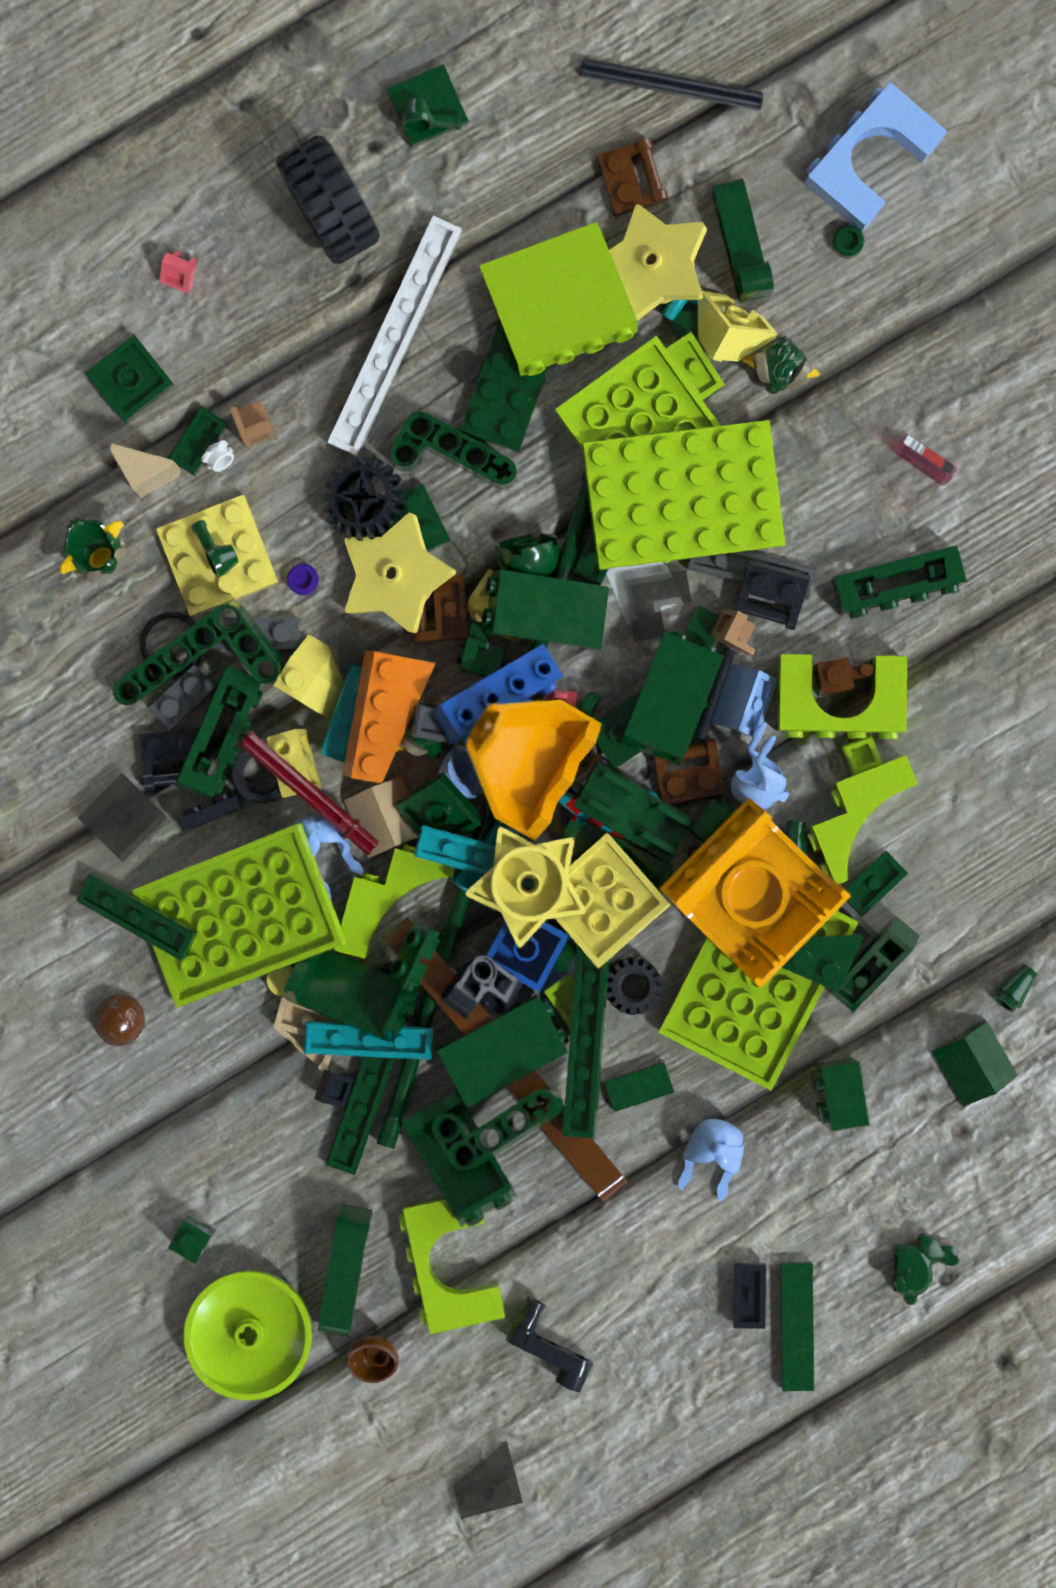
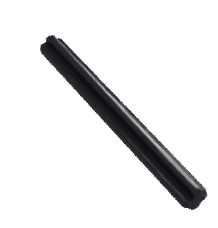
[580,58,764,110]

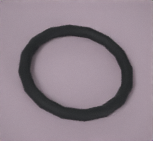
[140,611,204,676]

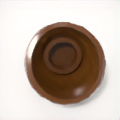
[94,994,145,1046]
[346,1335,399,1383]

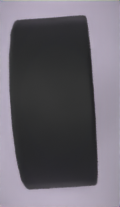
[231,744,282,804]

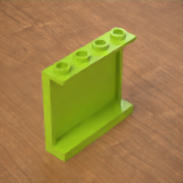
[479,222,638,377]

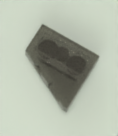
[453,1441,523,1519]

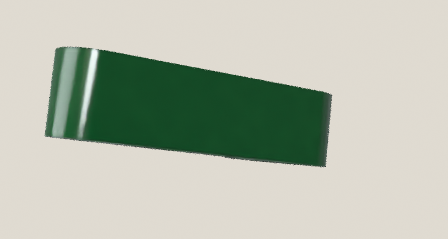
[711,178,774,303]
[390,411,517,489]
[432,1089,563,1170]
[318,1204,373,1337]

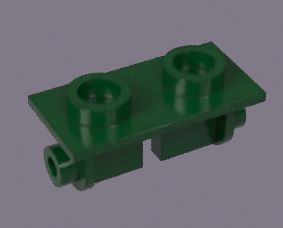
[387,921,440,991]

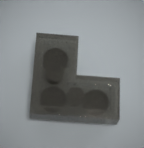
[624,570,691,643]

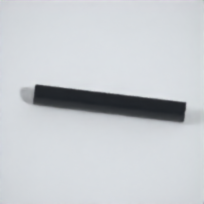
[693,648,735,741]

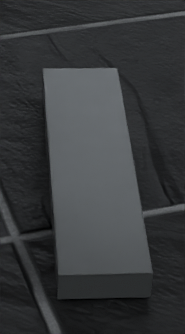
[686,551,816,600]

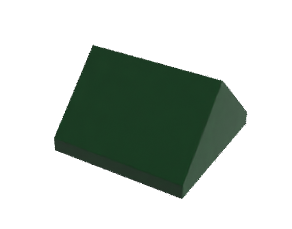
[931,1020,1018,1107]

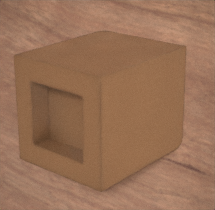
[230,401,275,447]
[710,608,755,655]

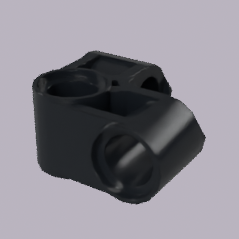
[441,956,522,1019]

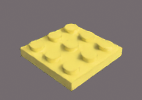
[156,494,279,617]
[555,833,670,968]

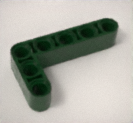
[113,601,284,706]

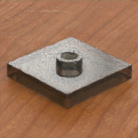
[78,773,168,862]

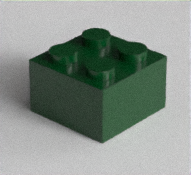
[811,1057,870,1131]

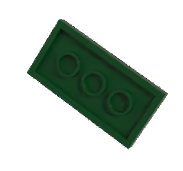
[460,319,550,453]

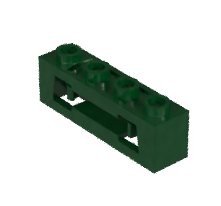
[831,545,967,619]
[174,666,263,800]

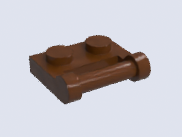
[597,138,669,217]
[412,575,468,643]
[653,738,725,804]

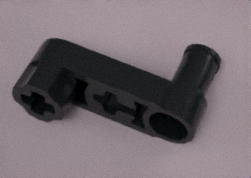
[505,1297,594,1393]

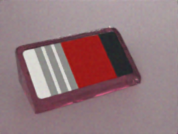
[893,433,957,487]

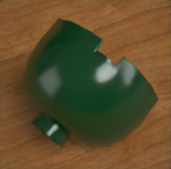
[495,533,559,577]

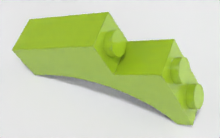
[807,755,918,884]
[334,844,456,959]

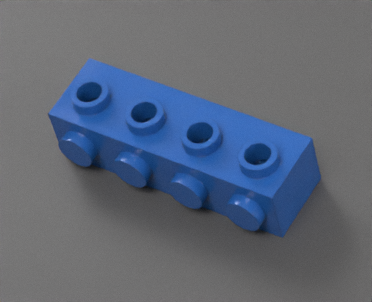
[432,644,563,745]

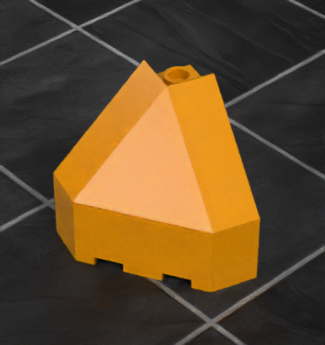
[466,700,602,841]

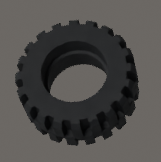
[276,135,380,264]

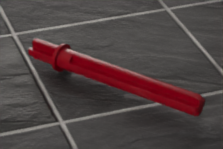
[240,732,379,855]

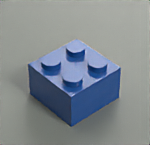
[486,922,570,992]

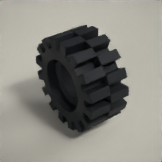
[607,957,663,1015]

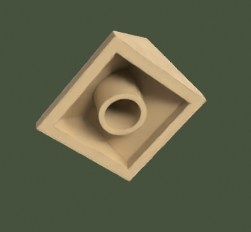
[110,444,182,498]
[344,776,419,858]

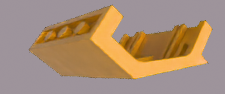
[660,798,851,988]

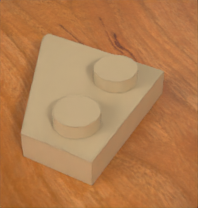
[274,996,340,1072]

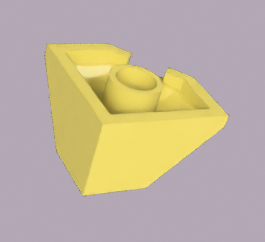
[698,291,778,362]
[273,634,344,720]

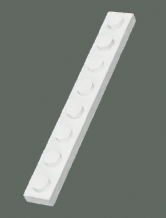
[328,216,462,457]

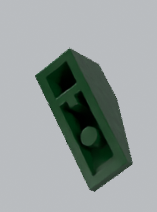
[829,916,920,1013]

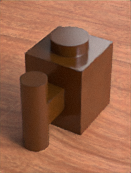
[813,657,873,697]

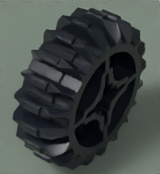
[322,456,407,541]

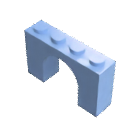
[805,82,947,231]

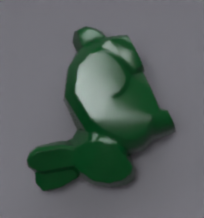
[892,1233,960,1305]

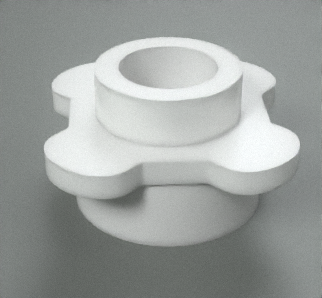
[201,440,234,472]

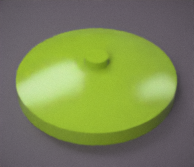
[184,1270,313,1401]

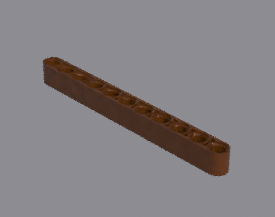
[383,917,628,1202]

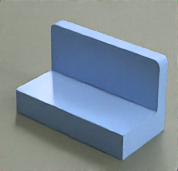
[712,664,778,737]

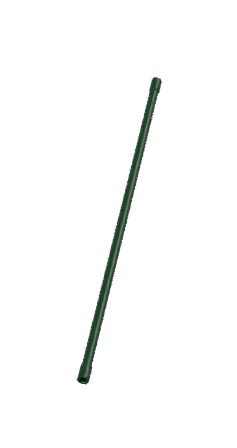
[377,469,590,1149]

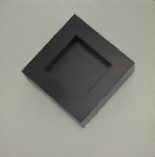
[314,1069,355,1108]

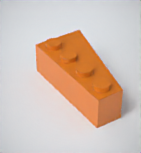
[342,651,436,783]

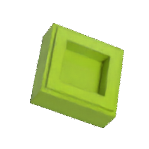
[841,735,882,776]

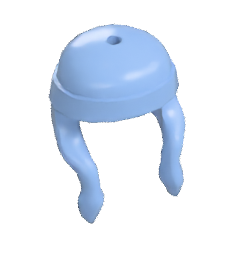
[731,722,790,810]
[292,814,364,900]
[678,1119,744,1202]

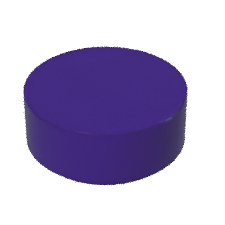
[287,564,319,596]

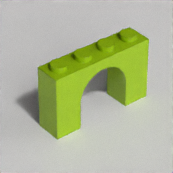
[777,654,907,740]
[399,1197,505,1334]

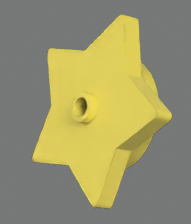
[609,204,707,321]
[344,513,456,633]
[466,827,586,947]

